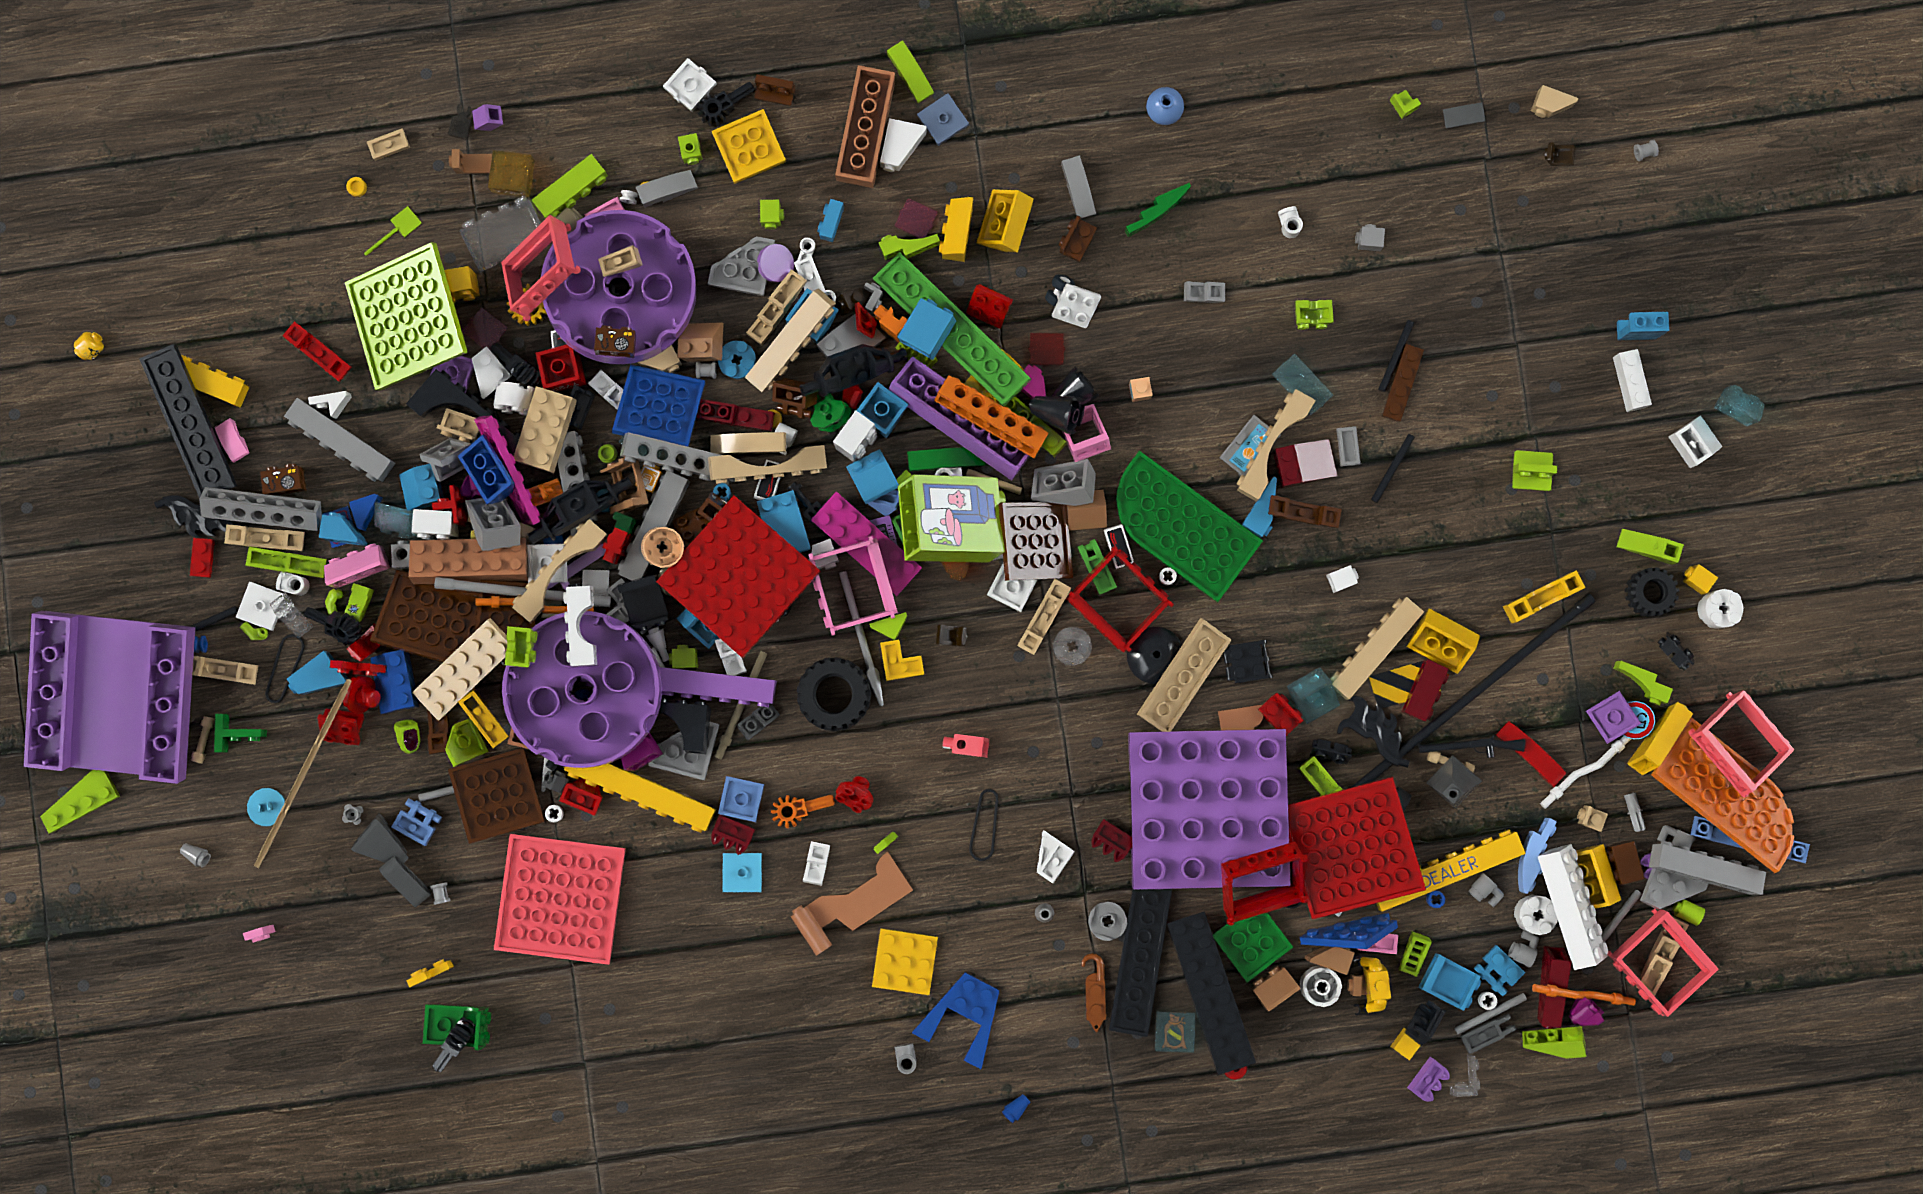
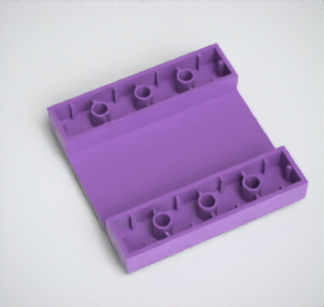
[24,611,195,784]
[1128,729,1290,889]

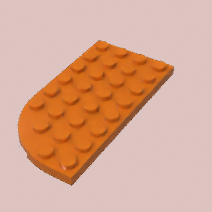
[1651,717,1794,873]

